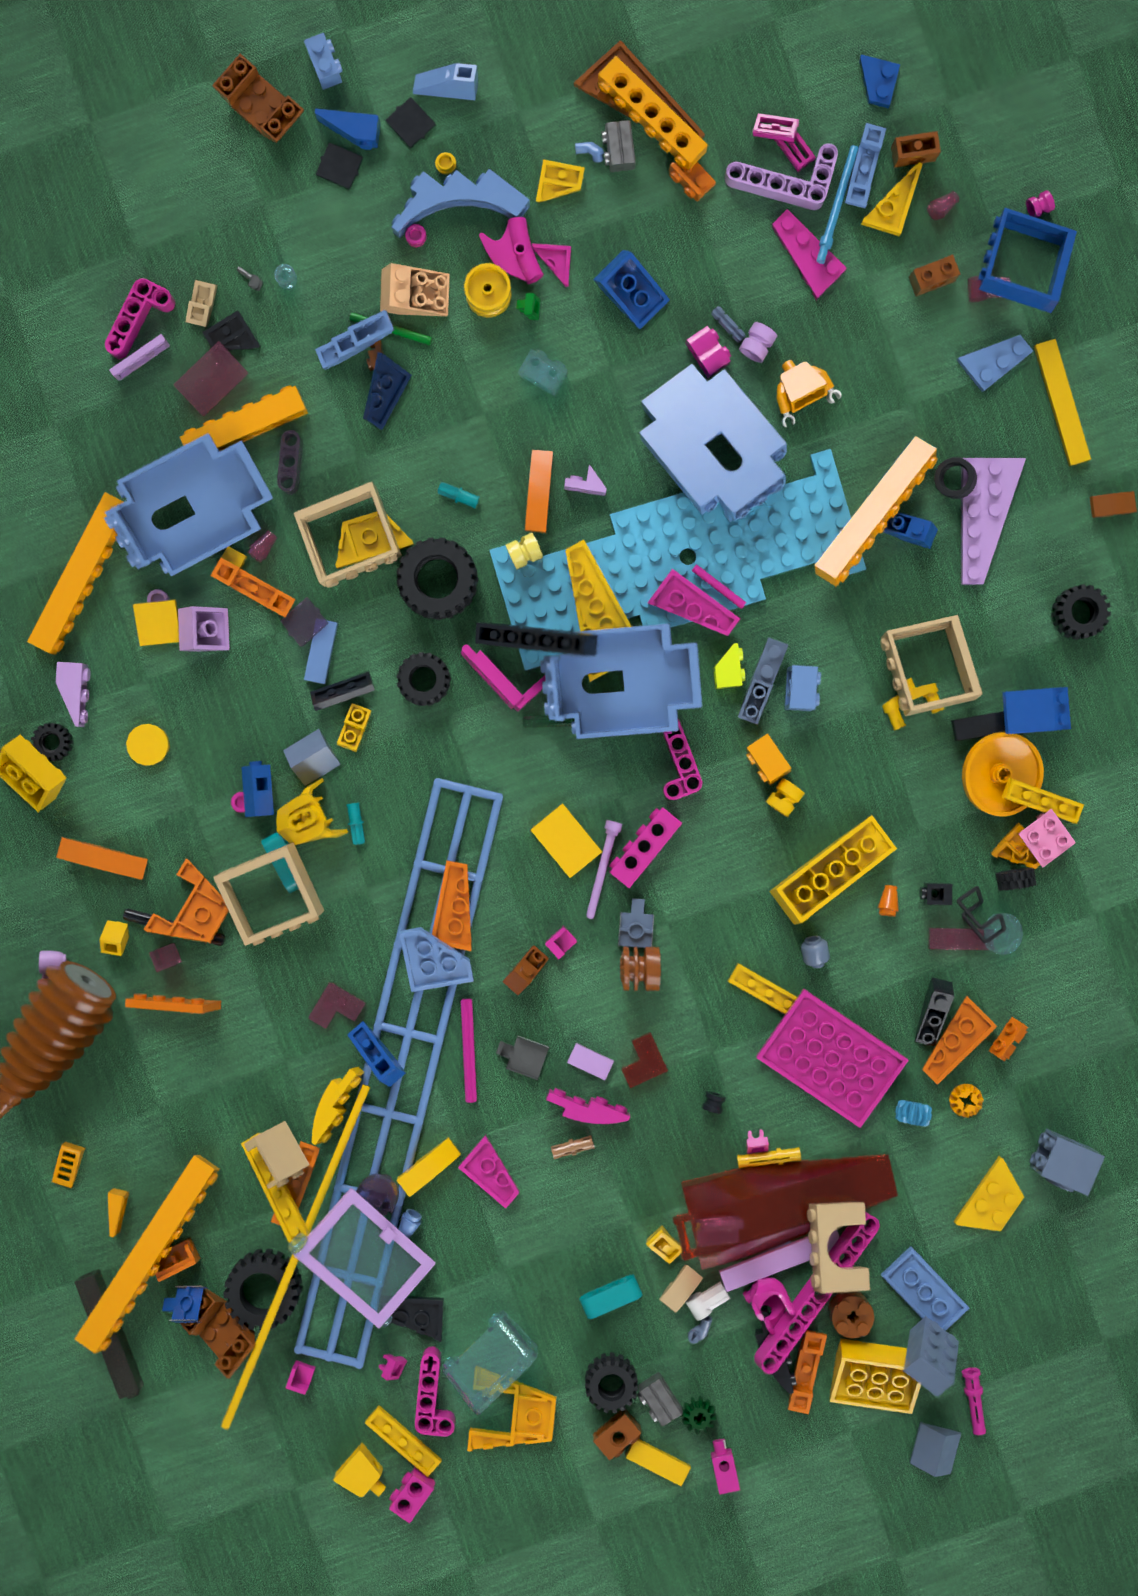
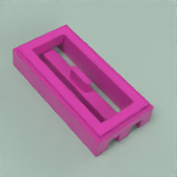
[753,113,799,142]
[774,126,816,172]

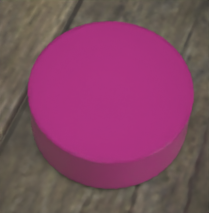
[405,224,427,247]
[231,792,245,813]

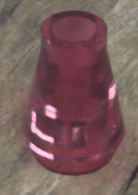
[927,191,959,220]
[248,530,277,563]

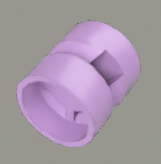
[739,322,777,363]

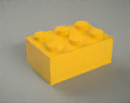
[0,735,66,812]

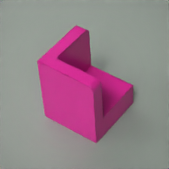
[545,926,577,959]
[286,1360,315,1395]

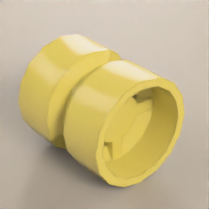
[505,533,543,570]

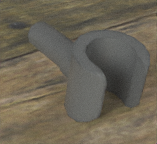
[237,266,263,291]

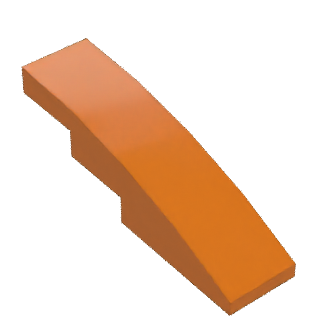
[525,450,553,533]
[56,837,148,880]

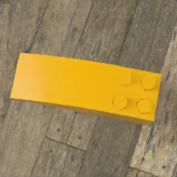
[769,815,897,925]

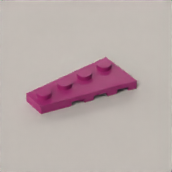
[772,209,847,300]
[648,569,740,636]

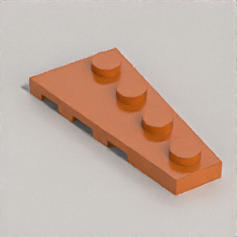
[125,993,221,1014]

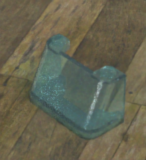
[442,1310,538,1415]

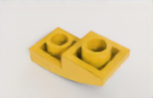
[337,703,371,752]

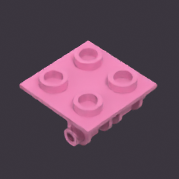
[1018,809,1076,868]

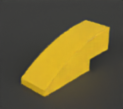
[397,1137,461,1197]

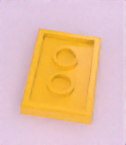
[531,803,602,878]

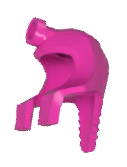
[743,1277,795,1335]

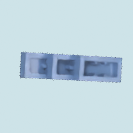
[315,310,394,370]

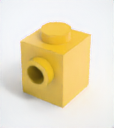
[99,920,129,956]

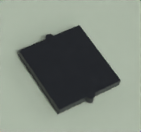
[386,97,436,149]
[316,142,363,190]

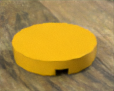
[126,724,170,766]

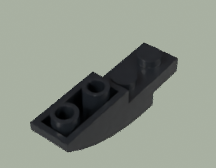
[755,1306,797,1394]

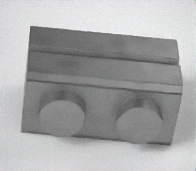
[602,120,636,172]
[638,1372,683,1426]

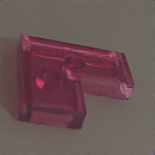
[308,982,366,1029]

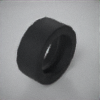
[934,457,977,499]

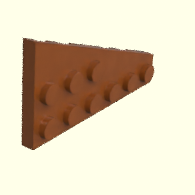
[574,40,705,148]

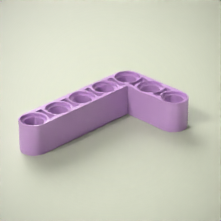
[725,143,838,210]

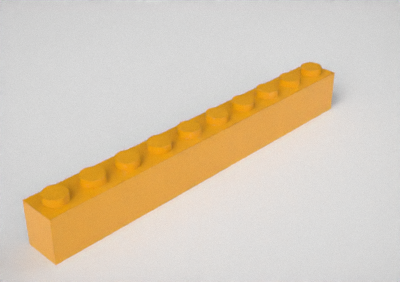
[75,1155,220,1353]

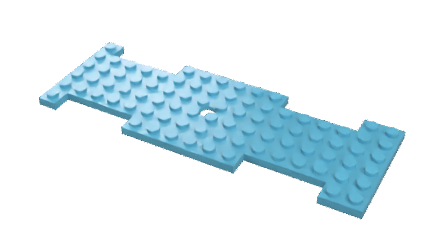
[489,449,866,671]

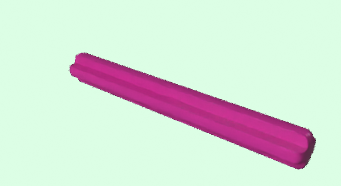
[461,999,477,1103]

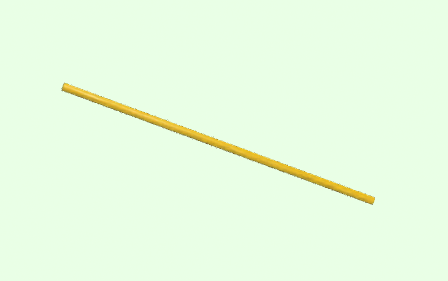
[221,1084,370,1429]

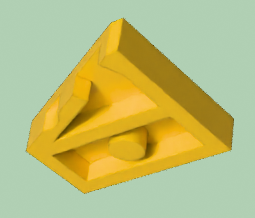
[536,159,585,203]

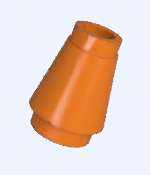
[877,885,898,917]

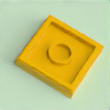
[133,599,179,646]

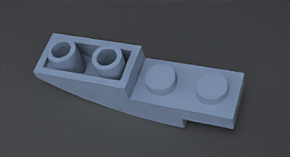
[738,637,788,725]

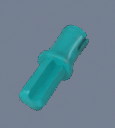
[438,482,480,509]
[346,803,365,845]

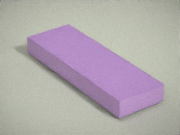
[109,334,170,381]

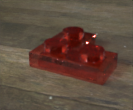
[621,1032,668,1088]

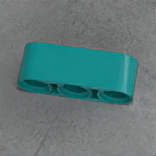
[261,832,299,894]
[579,1274,643,1319]

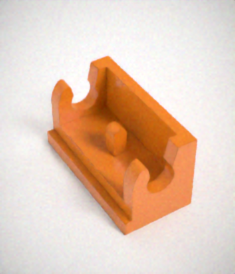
[155,1238,200,1282]

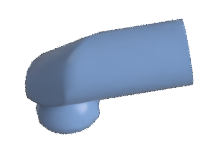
[575,142,604,162]

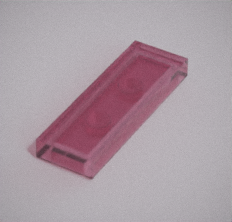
[928,928,993,950]

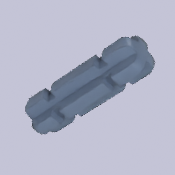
[711,306,746,343]

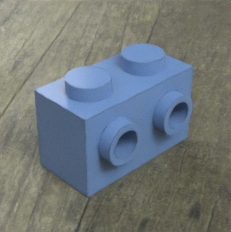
[304,33,343,90]

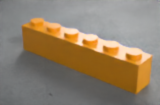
[180,385,308,452]

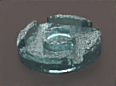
[983,913,1023,955]

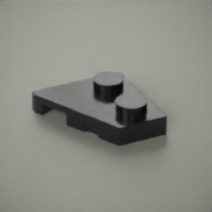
[202,310,261,352]

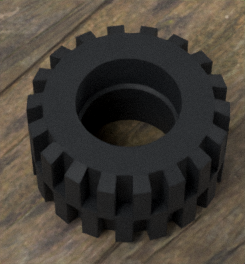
[1051,585,1111,640]
[396,652,451,706]
[585,1352,638,1413]

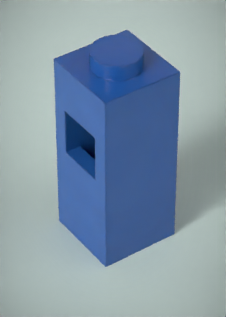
[241,761,274,817]

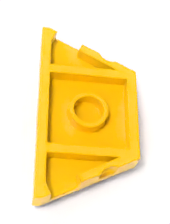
[335,511,414,569]
[954,1156,1024,1231]

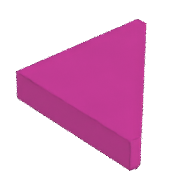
[532,243,571,287]

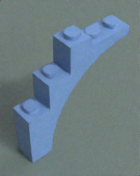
[392,169,530,238]

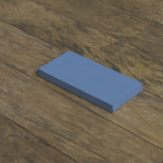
[881,1246,969,1331]

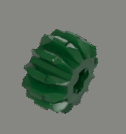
[682,1396,717,1435]

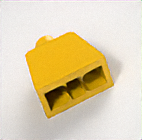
[333,1443,386,1497]

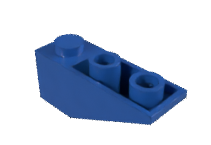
[883,512,938,549]

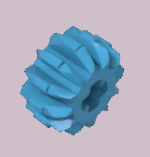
[895,1100,932,1126]

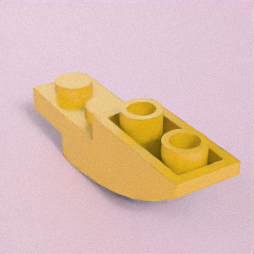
[312,1067,364,1145]

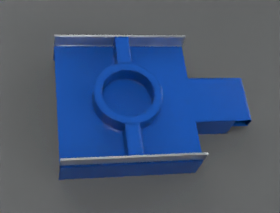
[162,1286,206,1323]

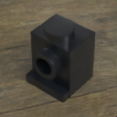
[919,883,953,905]

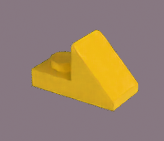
[646,1225,685,1264]

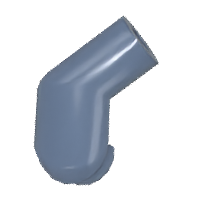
[688,1315,712,1344]

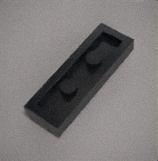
[310,671,375,711]

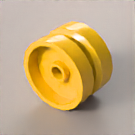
[464,263,512,318]

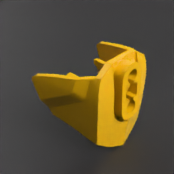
[276,778,349,845]

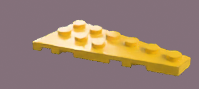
[565,539,632,682]

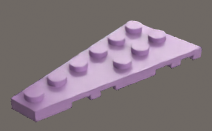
[961,458,1026,585]

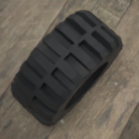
[396,537,478,620]

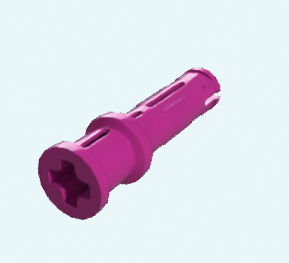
[961,1368,986,1435]

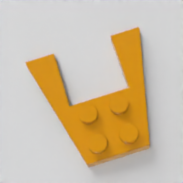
[467,1366,557,1451]

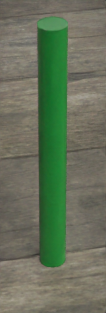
[349,312,432,345]

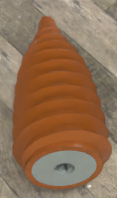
[0,961,116,1119]

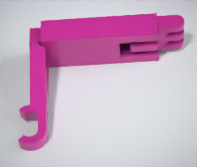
[461,645,546,712]

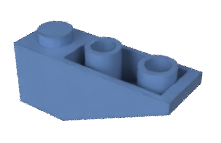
[413,63,478,100]

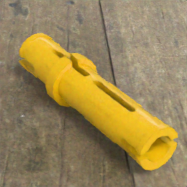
[737,1147,801,1169]

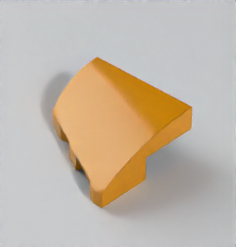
[991,823,1040,869]

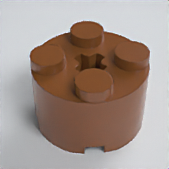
[828,1291,874,1338]

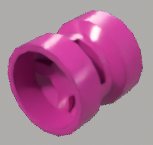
[1026,190,1055,218]

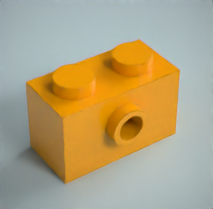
[746,734,791,785]

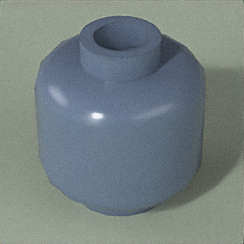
[801,936,830,968]

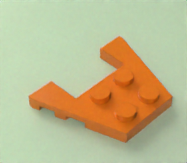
[143,859,229,943]

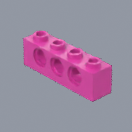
[609,807,682,888]

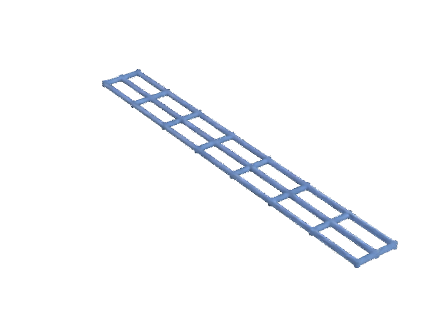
[294,778,503,1369]

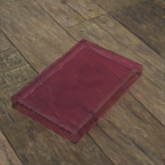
[173,341,249,417]

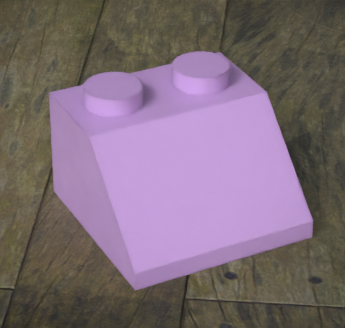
[178,606,229,651]

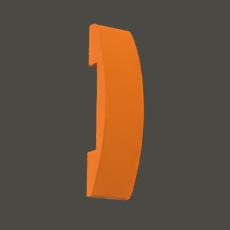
[211,558,296,618]
[271,1141,320,1225]
[788,1330,827,1414]

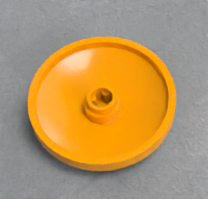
[962,732,1044,816]

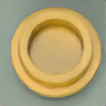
[435,152,456,174]

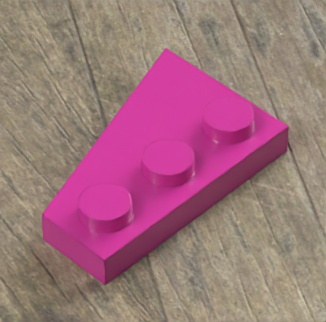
[458,1135,520,1208]

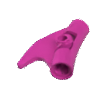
[479,217,544,284]

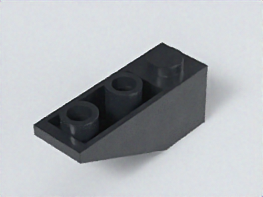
[915,977,955,1047]

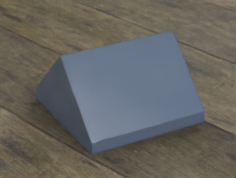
[283,729,341,786]
[910,1422,961,1477]

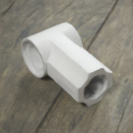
[686,1281,730,1321]

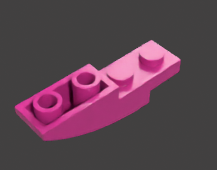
[546,1088,630,1124]

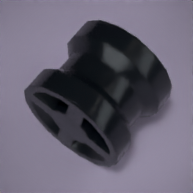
[702,1091,726,1114]

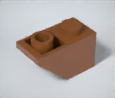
[502,945,549,995]

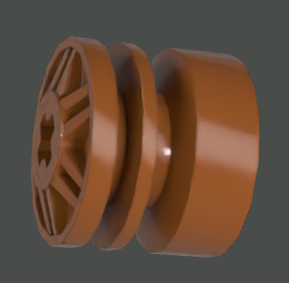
[620,947,660,991]

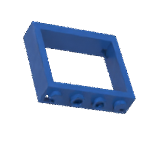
[978,208,1077,313]

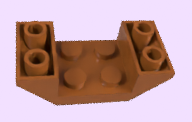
[212,54,304,143]
[180,1288,255,1379]

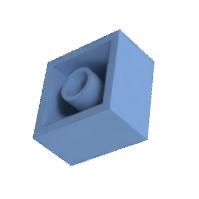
[784,665,821,711]

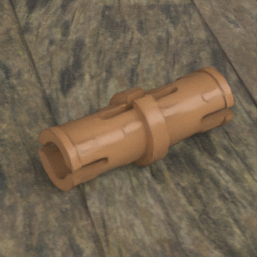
[551,1135,594,1159]

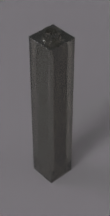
[74,1269,144,1399]

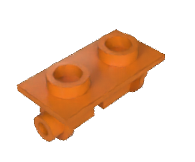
[989,1017,1028,1062]

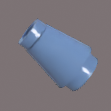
[399,1209,422,1238]

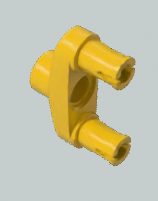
[882,678,945,730]

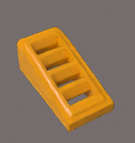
[52,1142,85,1188]
[108,1188,129,1237]

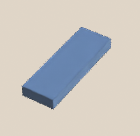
[304,618,338,684]

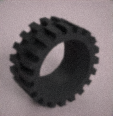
[223,1249,302,1331]

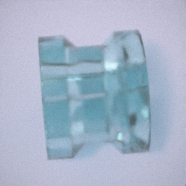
[274,264,298,290]

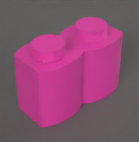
[685,326,731,378]

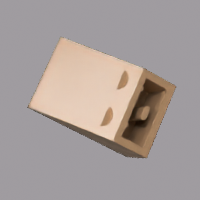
[380,263,450,316]

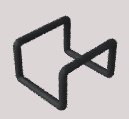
[957,886,1006,944]

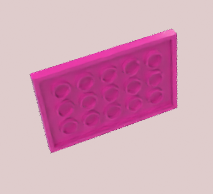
[756,988,909,1128]

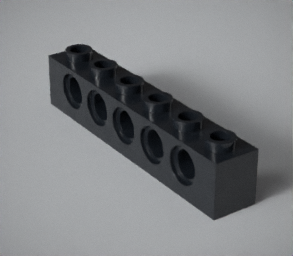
[475,622,598,656]

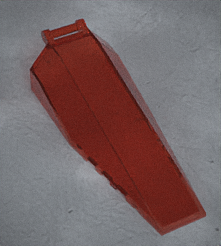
[672,1154,898,1270]

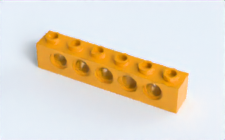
[598,56,708,170]

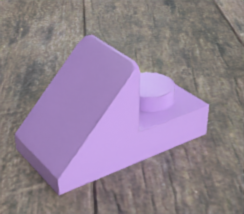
[564,465,606,496]

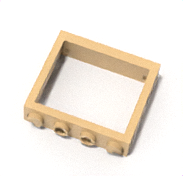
[294,482,402,588]
[880,615,982,716]
[213,843,324,946]

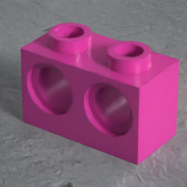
[389,1467,435,1524]

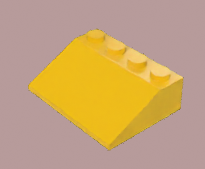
[829,1339,921,1414]

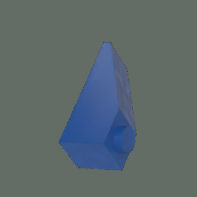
[315,109,380,150]
[347,1021,406,1087]

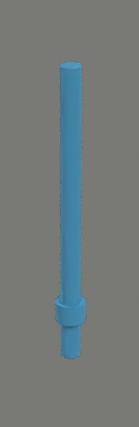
[816,145,859,264]

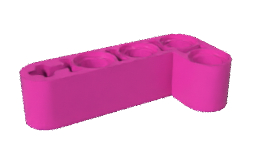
[105,278,176,359]
[662,719,702,800]
[415,1346,456,1437]

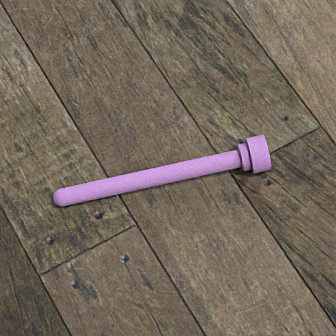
[586,820,623,919]

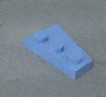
[957,335,1033,392]

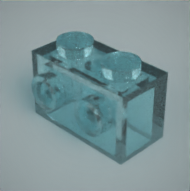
[518,349,568,396]

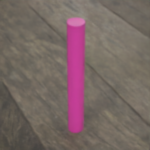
[692,564,747,609]

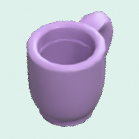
[39,951,67,979]

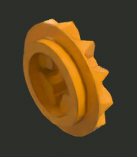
[949,1084,984,1118]

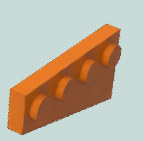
[432,860,472,951]
[922,996,997,1085]

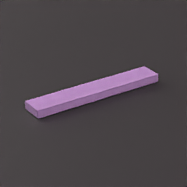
[719,1229,839,1292]

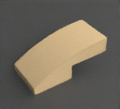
[185,280,218,327]
[659,1265,703,1313]

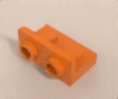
[669,162,716,202]

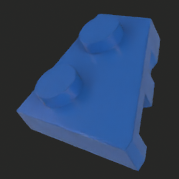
[859,55,900,108]

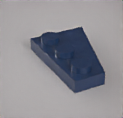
[363,352,412,430]

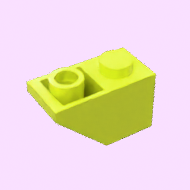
[713,643,745,689]

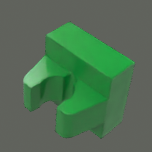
[516,293,541,320]

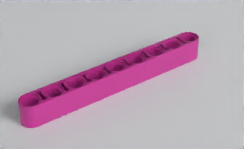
[754,1212,880,1374]

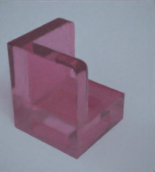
[149,943,182,972]

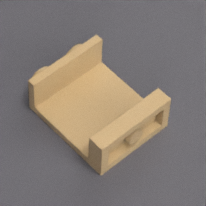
[244,1121,310,1189]

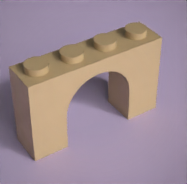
[807,1202,870,1293]

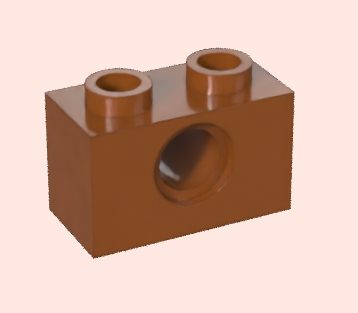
[891,131,941,168]
[909,255,960,296]
[593,1409,641,1461]

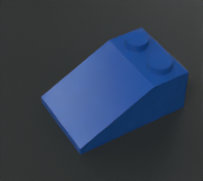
[593,250,670,329]
[1002,687,1071,734]

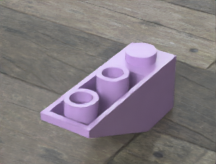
[56,662,91,727]

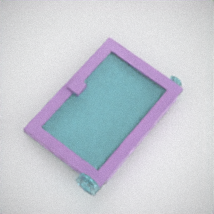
[288,1188,436,1328]

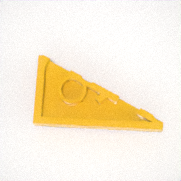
[861,162,923,236]

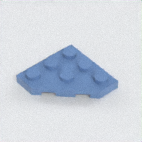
[399,927,474,992]

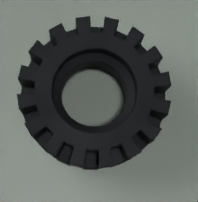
[31,723,73,761]
[996,868,1037,891]

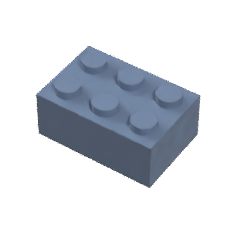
[904,1316,959,1397]

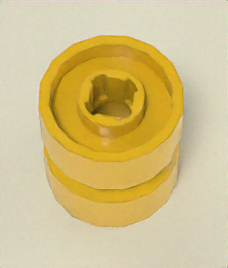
[766,778,805,817]

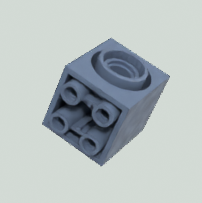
[1030,1128,1105,1196]

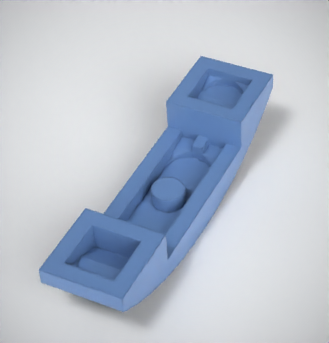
[845,123,886,208]

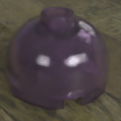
[356,1174,399,1215]

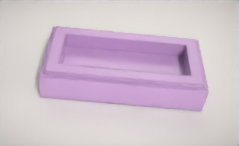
[567,1043,614,1080]

